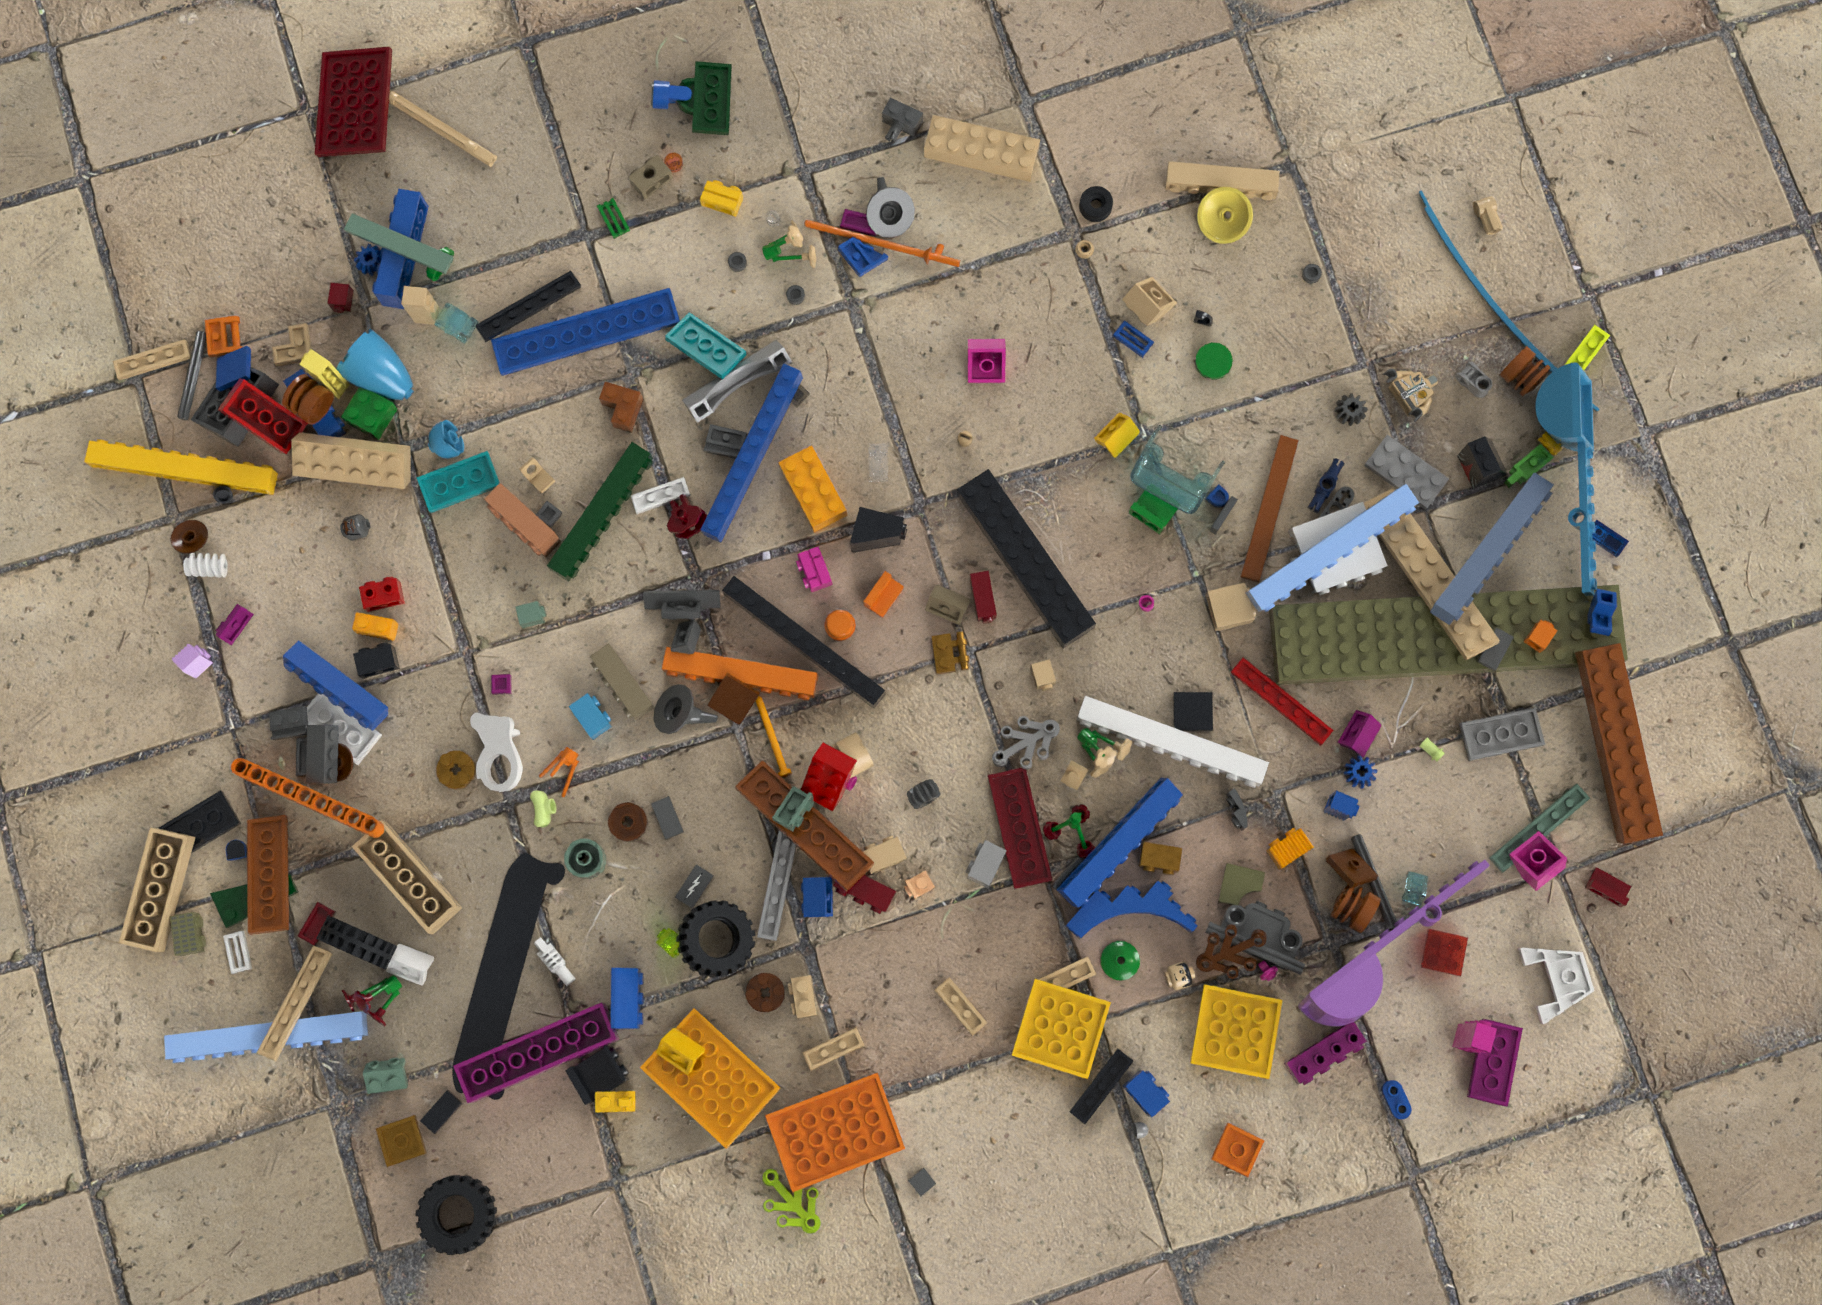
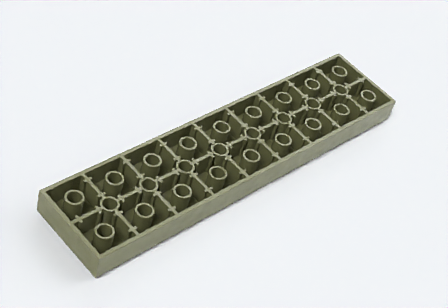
[1269,585,1628,685]

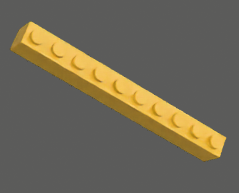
[84,439,278,495]

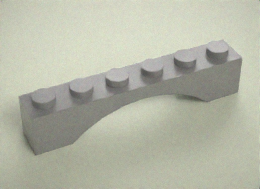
[682,340,792,422]

